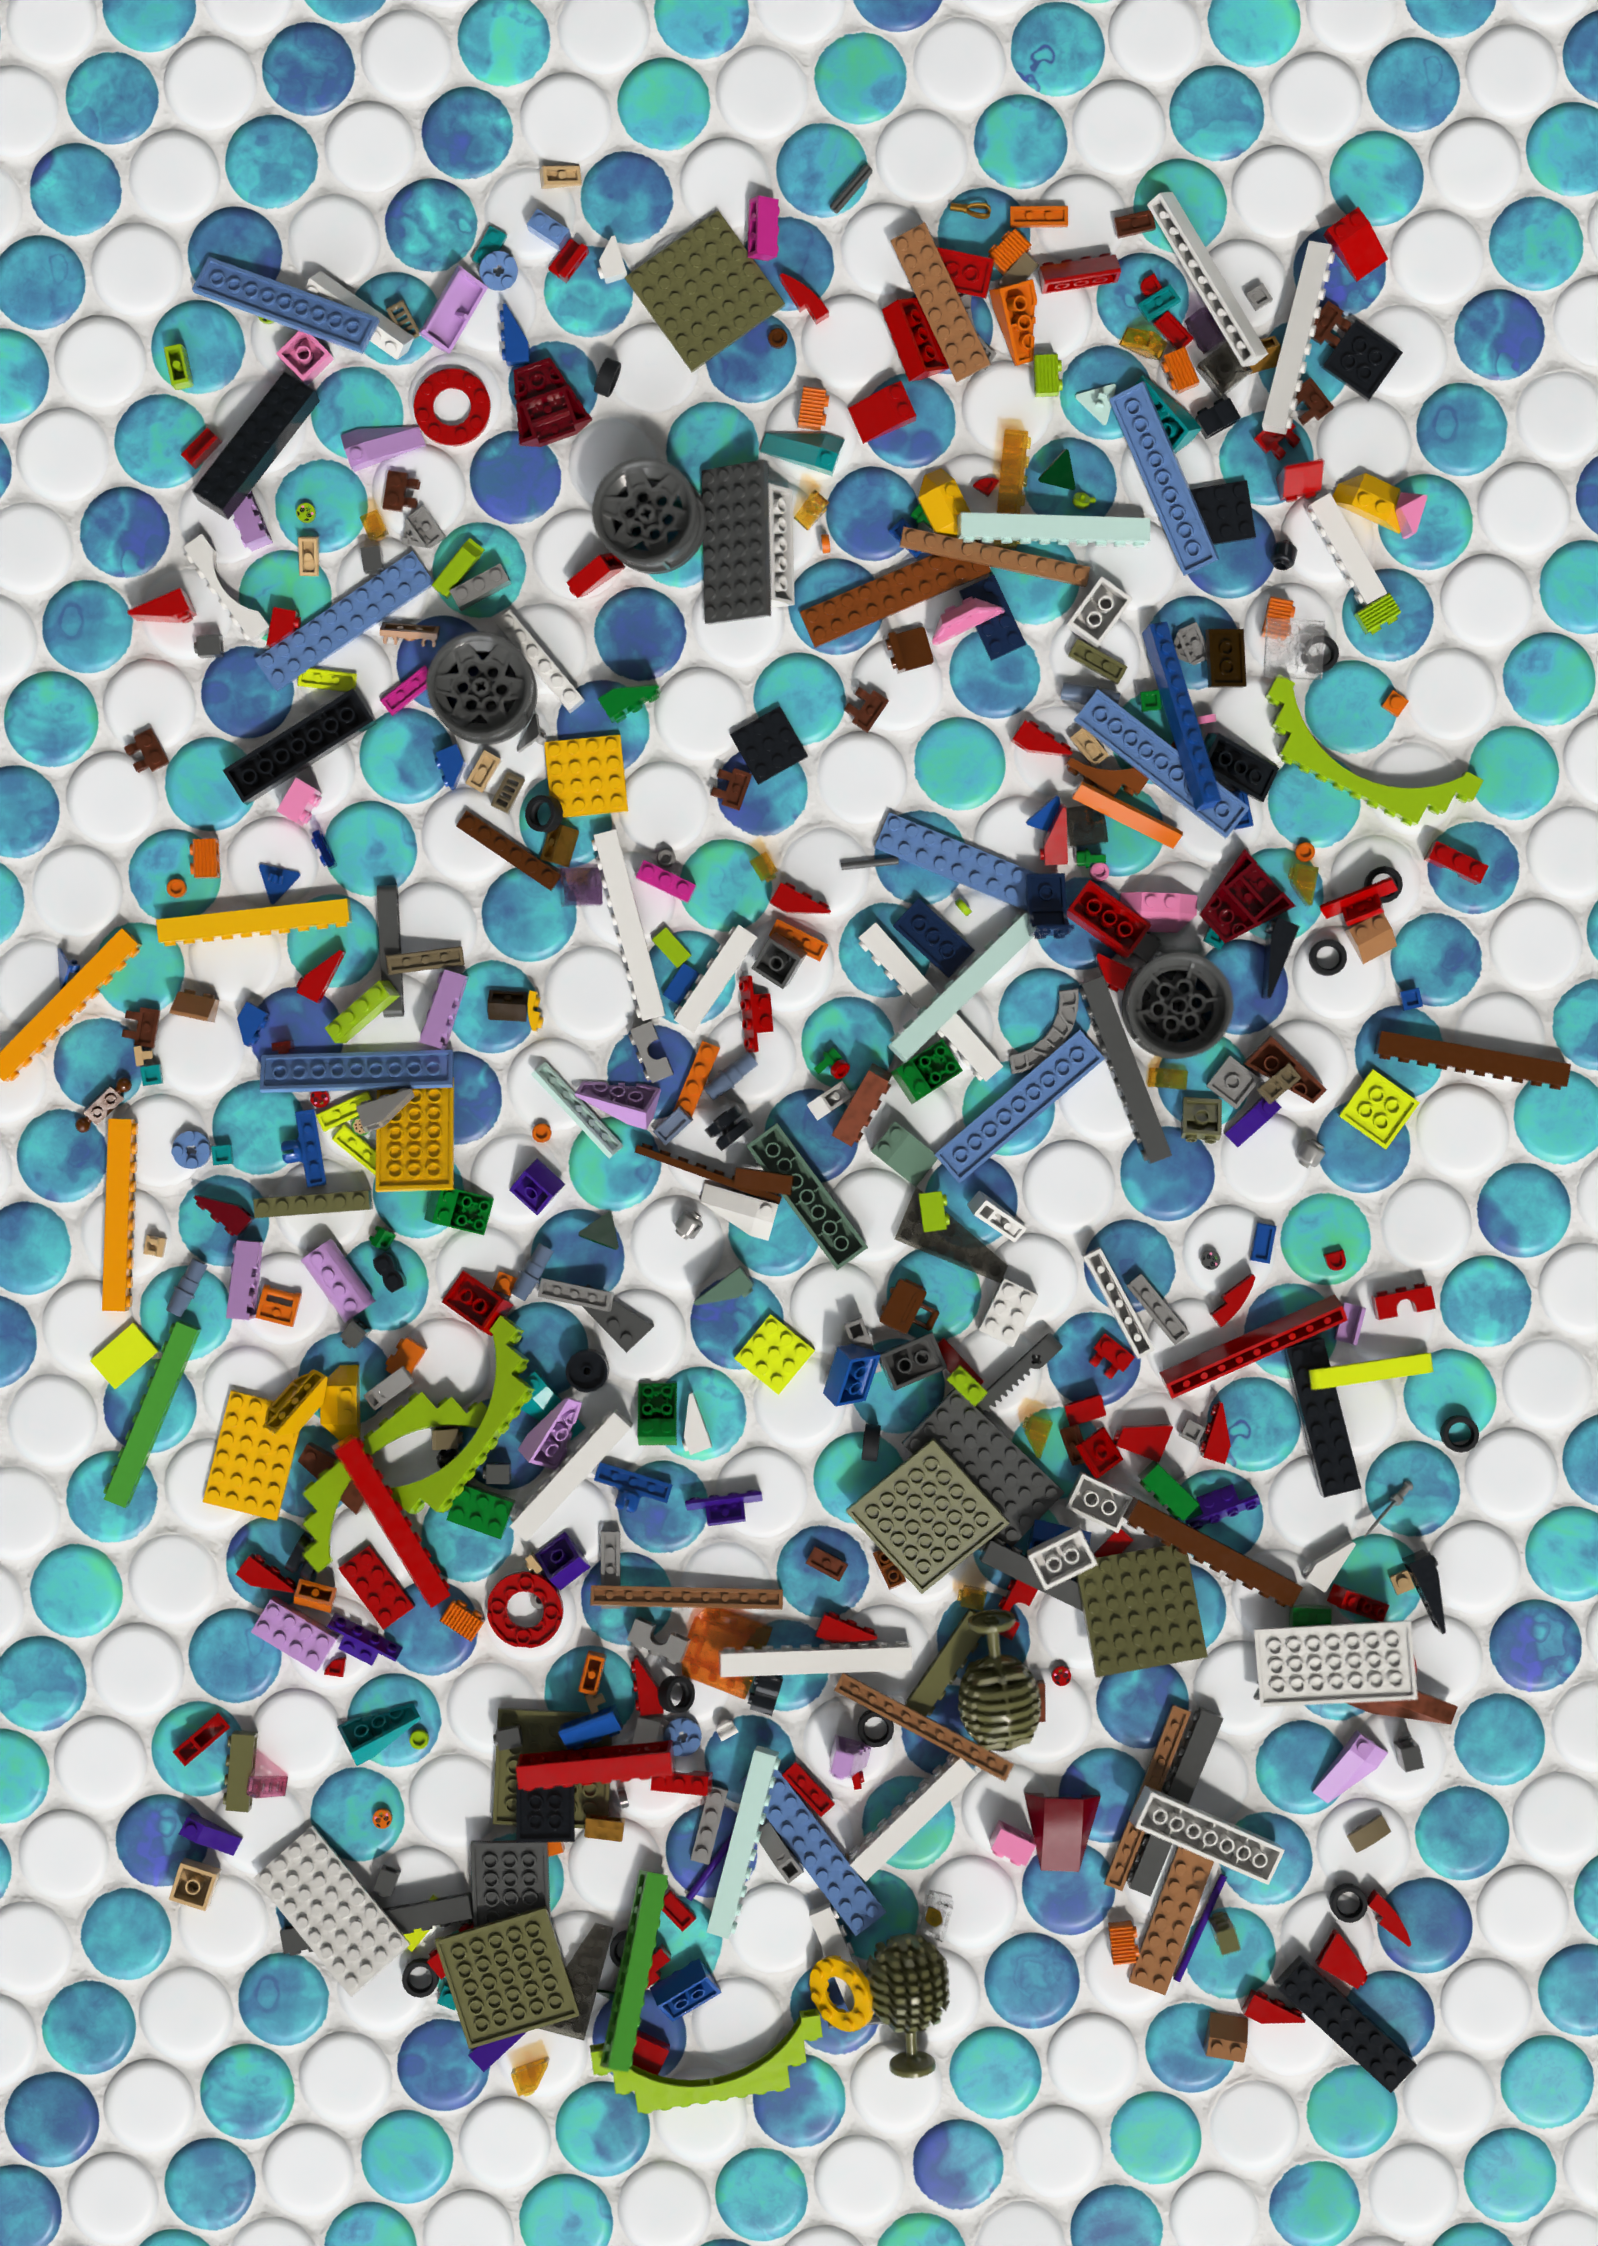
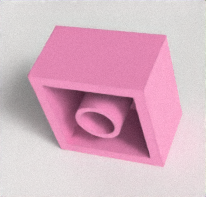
[276,331,334,386]
[277,778,322,826]
[989,1820,1036,1866]

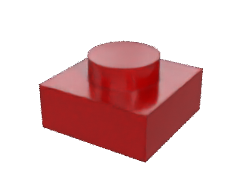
[852,1771,865,1790]

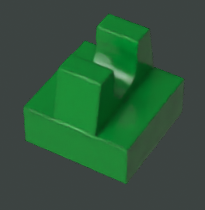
[1140,690,1162,712]
[369,1226,396,1251]

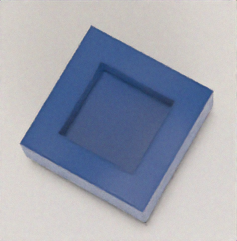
[1399,988,1423,1011]

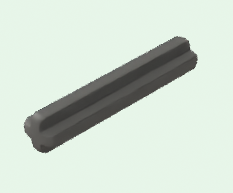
[830,165,873,214]

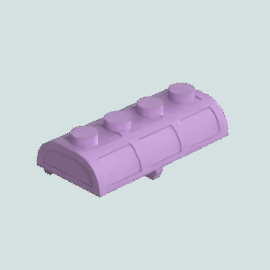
[419,266,488,354]
[300,1238,376,1323]

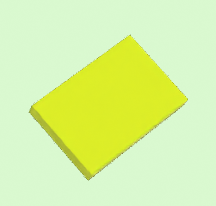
[90,1323,159,1389]

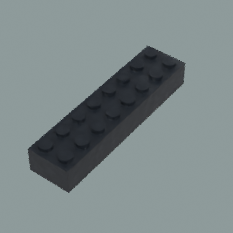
[192,371,320,520]
[223,688,377,805]
[1283,1337,1361,1498]
[1274,1955,1417,2093]

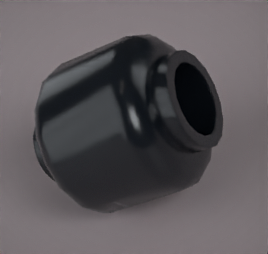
[1270,540,1298,570]

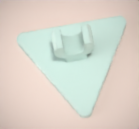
[1075,384,1116,426]

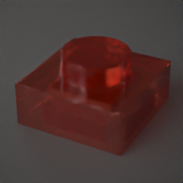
[271,1040,295,1054]

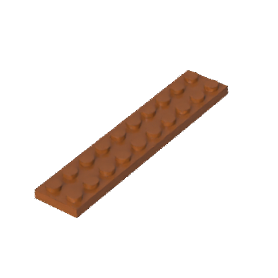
[800,540,991,648]

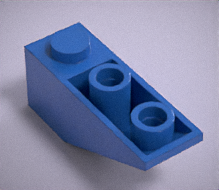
[500,304,531,366]

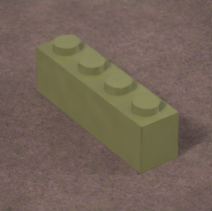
[223,1730,258,1812]

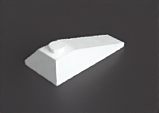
[700,1183,779,1241]

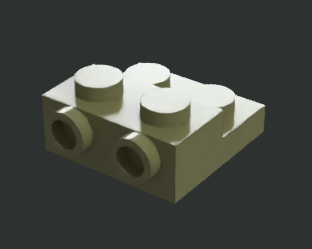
[1181,1097,1222,1144]

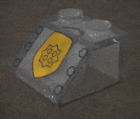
[917,1889,954,1943]

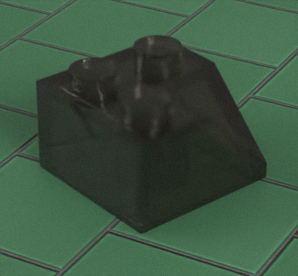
[1196,342,1253,399]
[1066,806,1108,848]

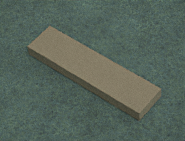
[385,946,465,975]

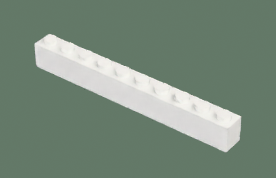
[1147,192,1268,367]
[1262,241,1335,435]
[591,829,666,1022]
[858,922,1003,1082]
[719,1641,912,1677]

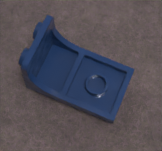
[1025,873,1074,939]

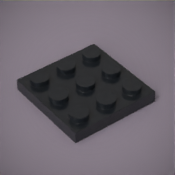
[1322,319,1403,401]
[1190,480,1256,545]
[730,706,808,785]
[516,1783,575,1843]

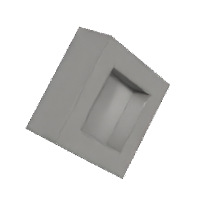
[1246,283,1273,311]
[1179,1419,1206,1445]

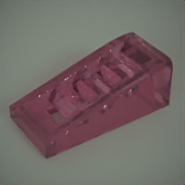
[247,1776,288,1798]

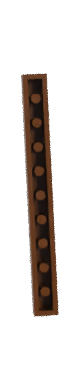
[1374,1031,1571,1090]
[1123,1497,1303,1608]

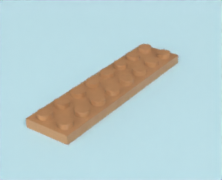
[890,222,992,382]
[1129,1846,1214,1995]

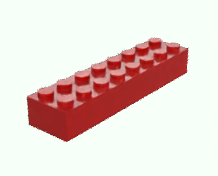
[516,1740,675,1791]

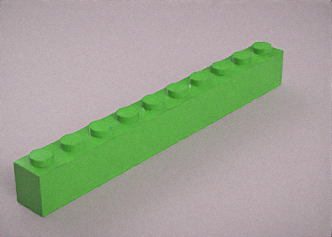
[103,1320,201,1508]
[600,1870,668,2072]

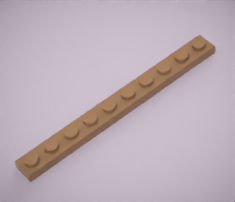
[899,527,1090,587]
[590,1585,783,1610]
[834,1673,1015,1781]
[1104,1704,1191,1891]

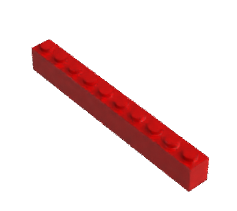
[1159,1294,1348,1399]
[331,1434,451,1608]

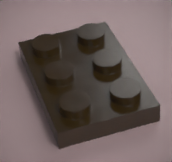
[1205,629,1246,688]

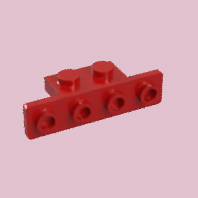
[1319,877,1398,926]
[739,975,774,1053]

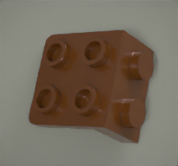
[885,627,934,674]

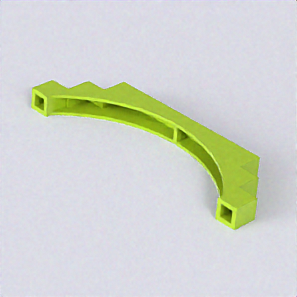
[1265,674,1484,827]
[390,1315,535,1514]
[302,1392,488,1573]
[590,2008,823,2114]

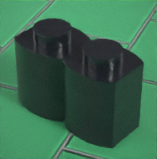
[1195,398,1241,439]
[373,1252,407,1293]
[747,1675,783,1716]

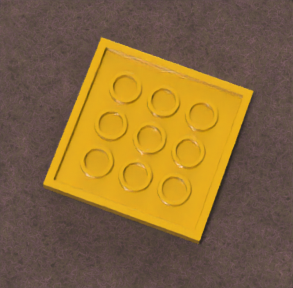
[544,735,628,818]

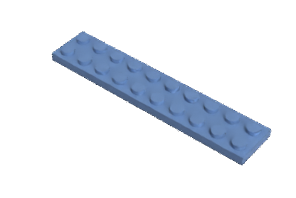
[192,257,380,354]
[1109,382,1219,576]
[255,551,434,692]
[1073,689,1250,839]
[874,812,1066,911]
[934,1030,1105,1183]
[260,1050,454,1093]
[739,1769,886,1936]

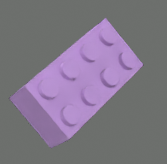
[251,1596,340,1672]

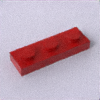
[782,1761,835,1817]

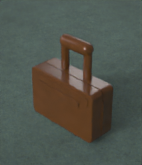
[879,1278,939,1334]

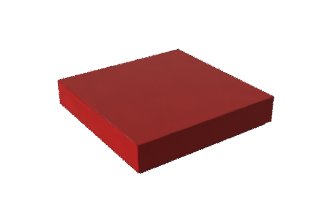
[1076,1427,1123,1479]

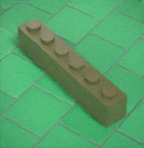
[253,1190,373,1218]
[905,1608,987,1716]

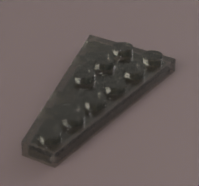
[894,1186,1008,1283]
[538,1923,614,2041]

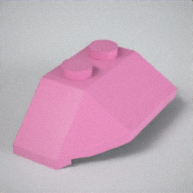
[932,597,1005,645]
[1120,892,1197,933]

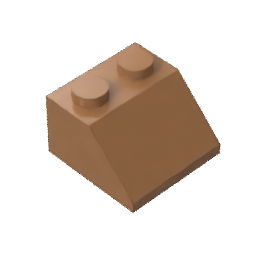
[1345,913,1397,964]
[170,989,219,1023]
[1203,2011,1248,2063]

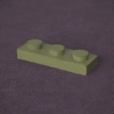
[1068,639,1128,685]

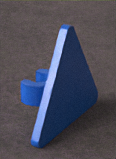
[1026,795,1060,831]
[259,864,300,905]
[57,948,80,990]

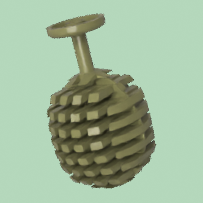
[958,1609,1041,1752]
[866,1933,950,2078]

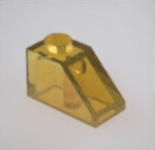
[1119,327,1168,360]
[1288,863,1319,907]
[1022,1413,1053,1459]
[511,2056,550,2096]

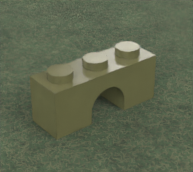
[1209,1912,1241,1955]

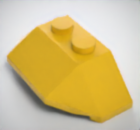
[917,468,971,538]
[1332,473,1401,534]
[320,1365,361,1441]
[263,1369,328,1436]

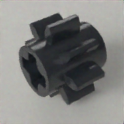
[436,1449,459,1469]

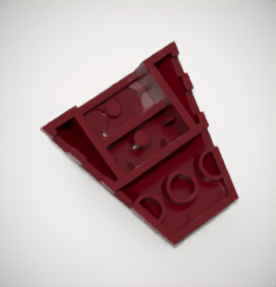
[514,357,592,447]
[1199,849,1296,943]
[1024,1792,1101,1872]

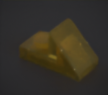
[794,490,829,531]
[1147,1067,1188,1090]

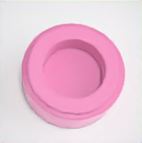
[1196,714,1216,724]
[1090,863,1109,882]

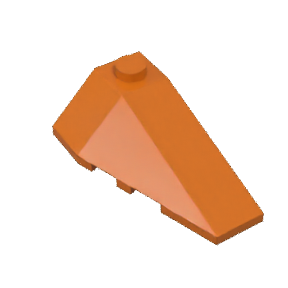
[989,279,1037,366]

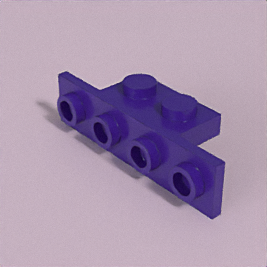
[1186,1484,1260,1530]
[685,1490,763,1526]
[327,1613,403,1666]

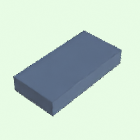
[653,1106,694,1145]

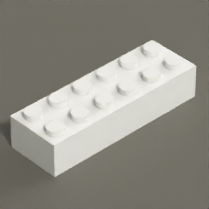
[769,484,795,608]

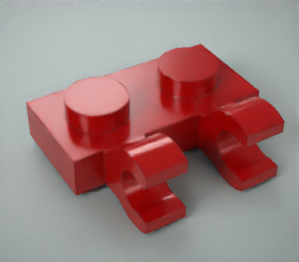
[1254,423,1300,461]
[1089,1333,1135,1379]

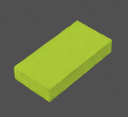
[652,927,691,969]

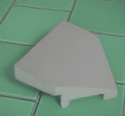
[402,505,447,549]
[1174,622,1207,665]

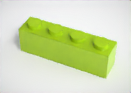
[325,980,400,1043]

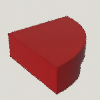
[973,477,999,497]
[324,1657,347,1677]

